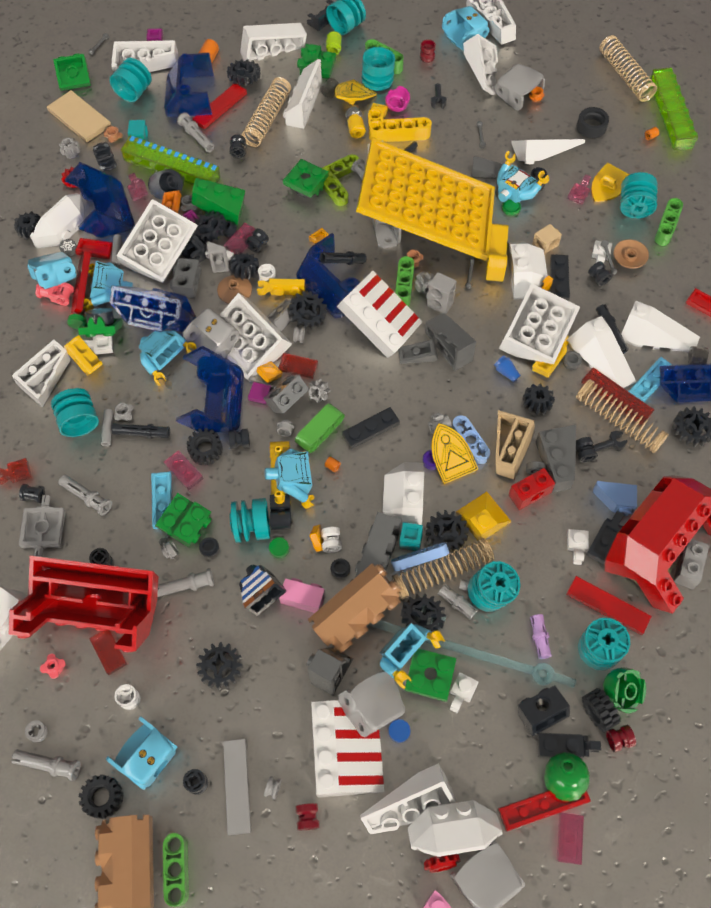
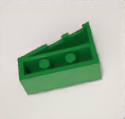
[192,178,246,228]

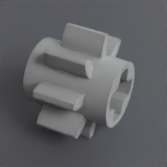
[59,138,80,158]
[414,272,434,294]
[307,378,331,403]
[428,412,452,434]

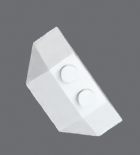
[30,193,85,248]
[507,241,548,300]
[383,462,424,534]
[408,800,502,857]

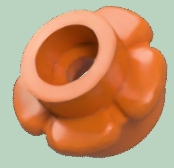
[529,86,544,102]

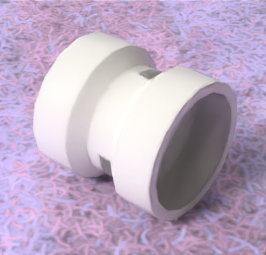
[258,264,277,282]
[321,527,342,553]
[114,684,141,710]

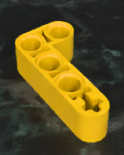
[368,108,432,142]
[486,224,509,282]

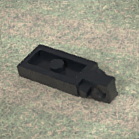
[586,511,624,564]
[537,733,601,759]

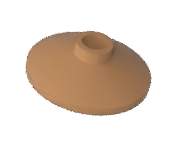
[613,239,649,269]
[217,275,252,304]

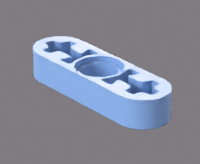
[452,415,490,464]
[391,542,450,571]

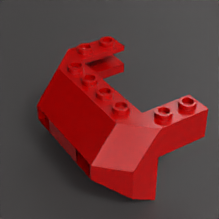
[605,475,711,614]
[9,556,159,653]

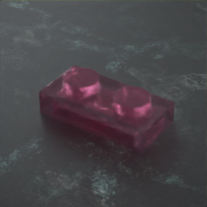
[224,223,255,255]
[164,450,204,491]
[557,812,584,865]

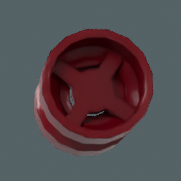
[420,39,436,63]
[606,724,636,752]
[295,803,320,831]

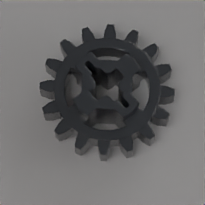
[227,59,261,86]
[194,210,228,244]
[288,291,327,329]
[672,406,711,447]
[425,510,469,552]
[400,594,446,632]
[196,642,243,690]

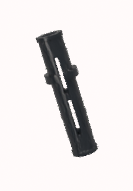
[320,251,367,265]
[596,304,629,354]
[112,423,170,439]

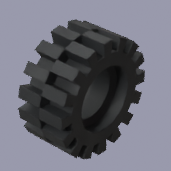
[186,428,223,465]
[582,688,621,732]
[78,774,123,819]

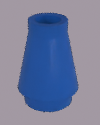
[494,355,521,382]

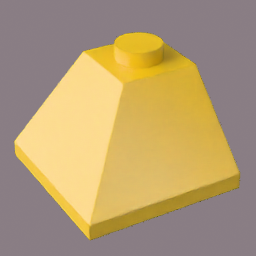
[456,491,511,541]

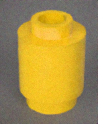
[347,114,366,138]

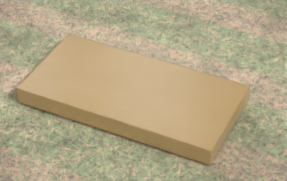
[47,90,111,143]

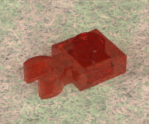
[0,458,32,485]

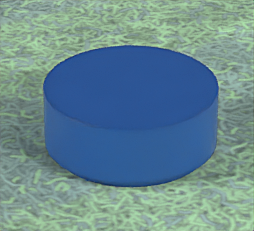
[389,719,411,743]

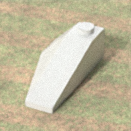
[463,34,498,95]
[511,139,585,164]
[621,301,700,353]
[566,316,636,390]
[360,763,457,834]

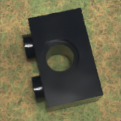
[518,685,570,736]

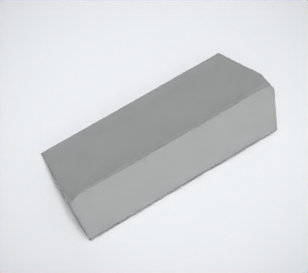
[207,242,230,273]
[267,297,299,331]

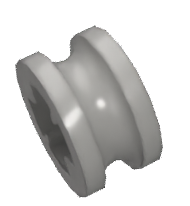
[293,326,305,343]
[25,720,47,743]
[264,776,281,799]

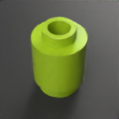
[326,32,342,55]

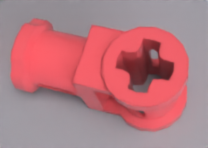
[36,282,74,306]

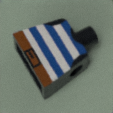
[239,565,287,616]

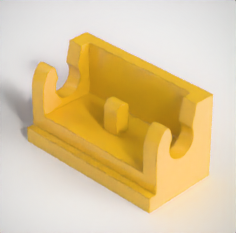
[63,335,103,376]

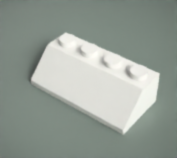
[283,59,322,129]

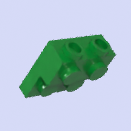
[297,44,336,79]
[53,53,91,91]
[155,493,212,548]

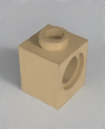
[532,224,562,255]

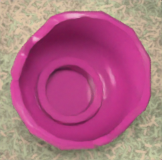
[385,86,410,112]

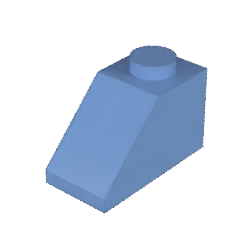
[593,481,637,516]

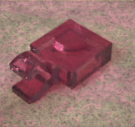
[127,173,148,201]
[567,174,591,205]

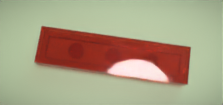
[581,367,654,425]

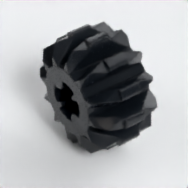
[93,142,117,172]
[14,211,41,240]
[230,252,260,280]
[522,383,555,415]

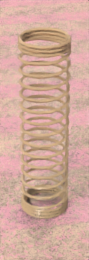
[599,35,657,102]
[242,77,291,147]
[576,379,669,453]
[392,538,495,600]

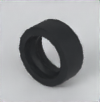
[577,107,609,138]

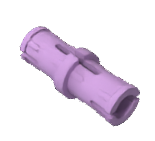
[530,614,552,659]

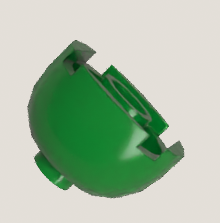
[602,667,646,714]
[544,752,590,801]

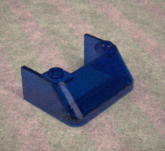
[164,53,214,117]
[65,162,135,238]
[296,233,360,318]
[176,346,244,433]

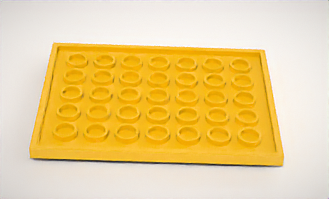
[356,138,495,261]

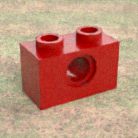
[508,468,555,510]

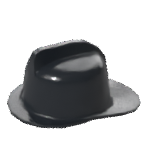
[148,169,185,199]

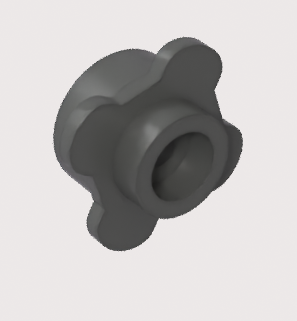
[180,195,197,211]

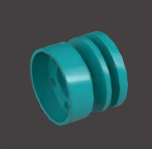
[326,0,366,35]
[361,47,395,91]
[109,58,152,102]
[620,172,658,219]
[51,388,99,437]
[229,498,270,543]
[467,561,521,612]
[578,618,631,670]

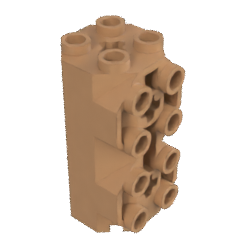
[308,563,402,653]
[95,815,154,908]

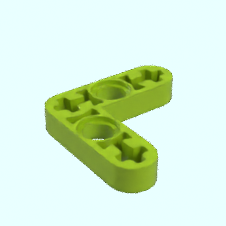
[322,154,360,206]

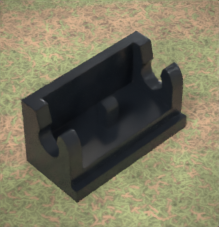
[307,0,333,31]
[181,233,207,263]

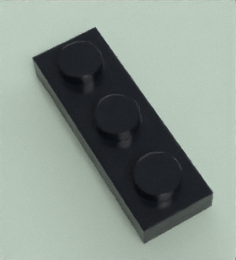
[550,254,570,301]
[342,407,400,449]

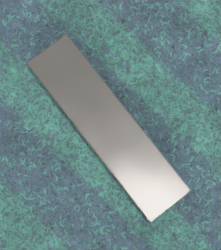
[223,739,251,836]

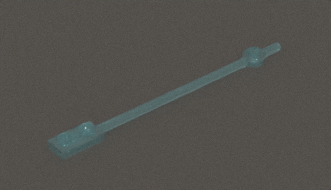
[366,620,576,687]

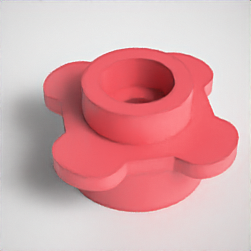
[40,654,66,679]

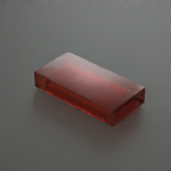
[278,353,318,379]
[89,630,127,675]

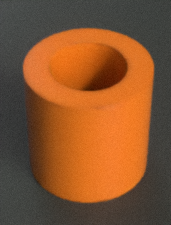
[644,127,659,140]
[324,456,341,472]

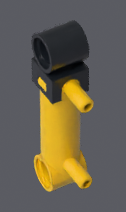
[270,441,291,530]

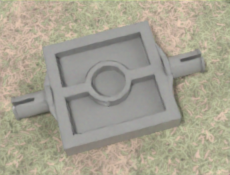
[19,495,66,557]

